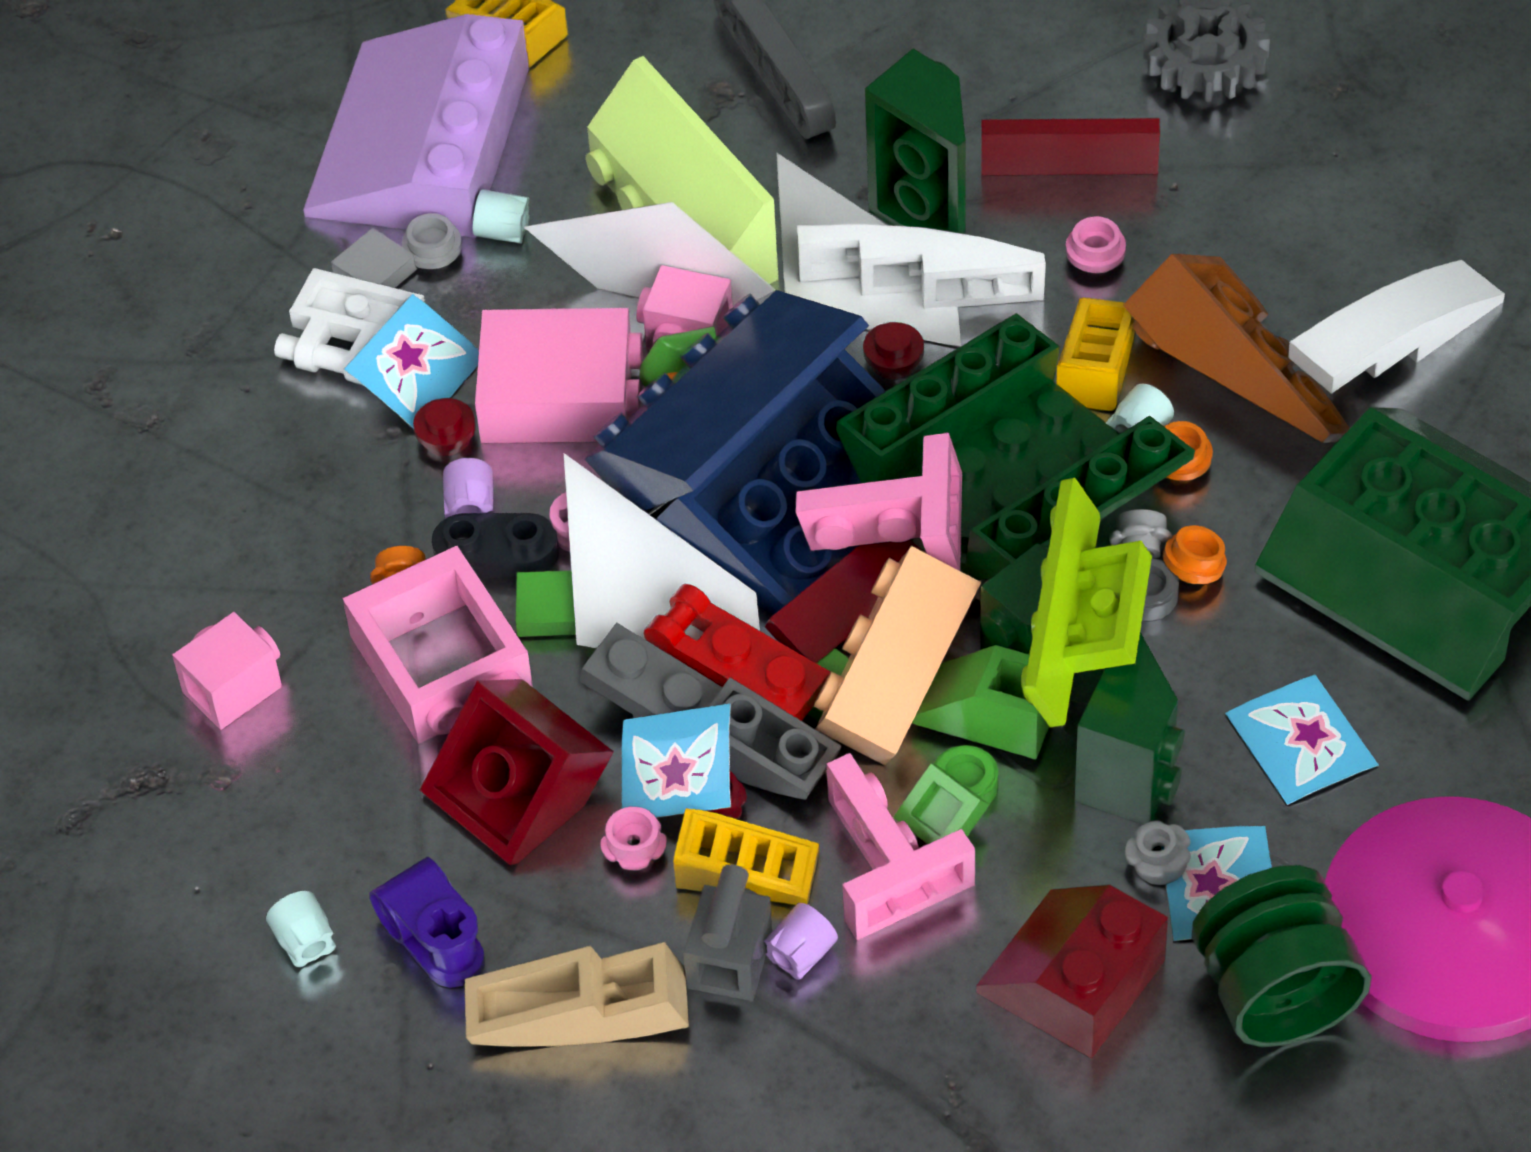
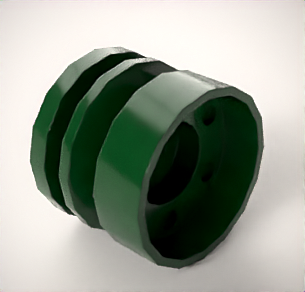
[1191,865,1372,1047]

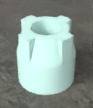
[473,189,529,244]
[1106,384,1174,434]
[266,891,336,967]

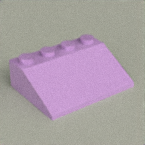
[304,14,529,238]

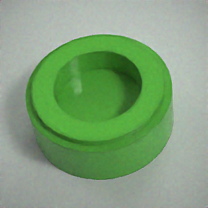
[934,745,998,804]

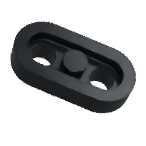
[432,513,559,578]

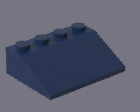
[585,290,869,511]
[656,349,886,615]

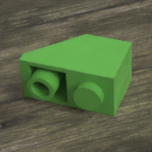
[912,645,1050,759]

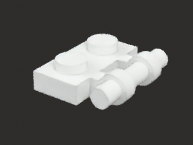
[274,268,425,385]

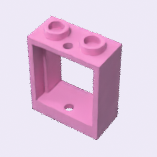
[342,546,533,744]

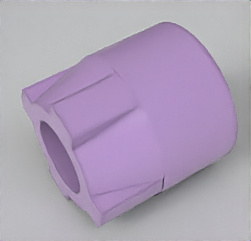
[443,458,494,519]
[764,903,838,980]

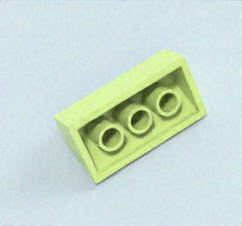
[586,56,778,284]

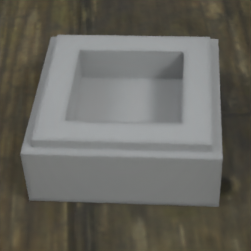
[331,228,417,288]

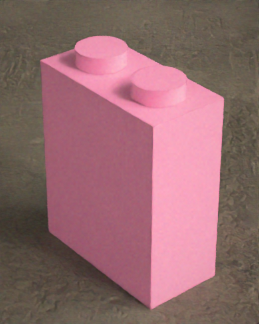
[475,308,643,443]

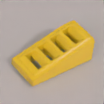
[445,0,568,67]
[1056,297,1136,411]
[673,808,820,905]

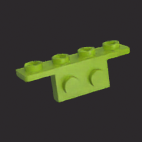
[1021,478,1152,727]

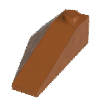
[1123,253,1350,443]

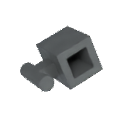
[683,864,773,1001]

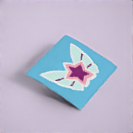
[344,294,479,429]
[1225,675,1379,805]
[622,703,731,818]
[1161,826,1272,941]

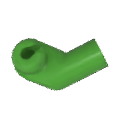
[639,326,717,387]

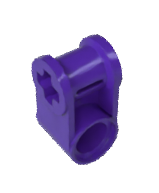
[369,857,485,988]

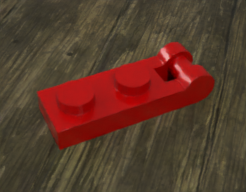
[643,584,831,721]

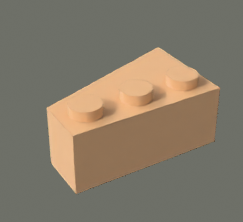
[814,546,981,766]

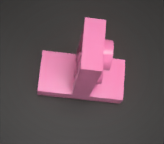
[796,433,962,571]
[827,753,975,940]

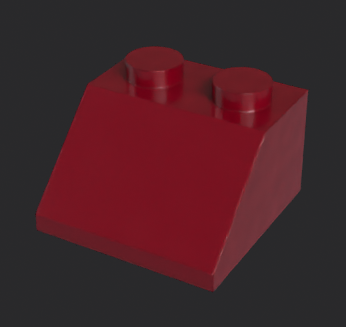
[419,679,614,865]
[976,885,1168,1059]

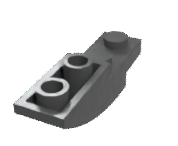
[579,622,841,800]

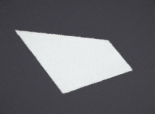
[777,153,961,347]
[524,202,775,306]
[564,453,760,649]

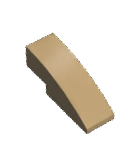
[465,942,689,1047]

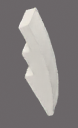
[797,224,1046,309]
[1288,260,1505,394]

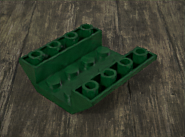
[836,313,1195,580]
[1255,407,1531,701]

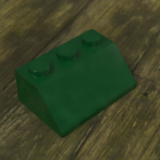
[865,48,966,235]

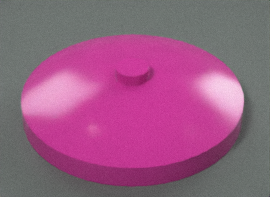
[1325,797,1531,1042]

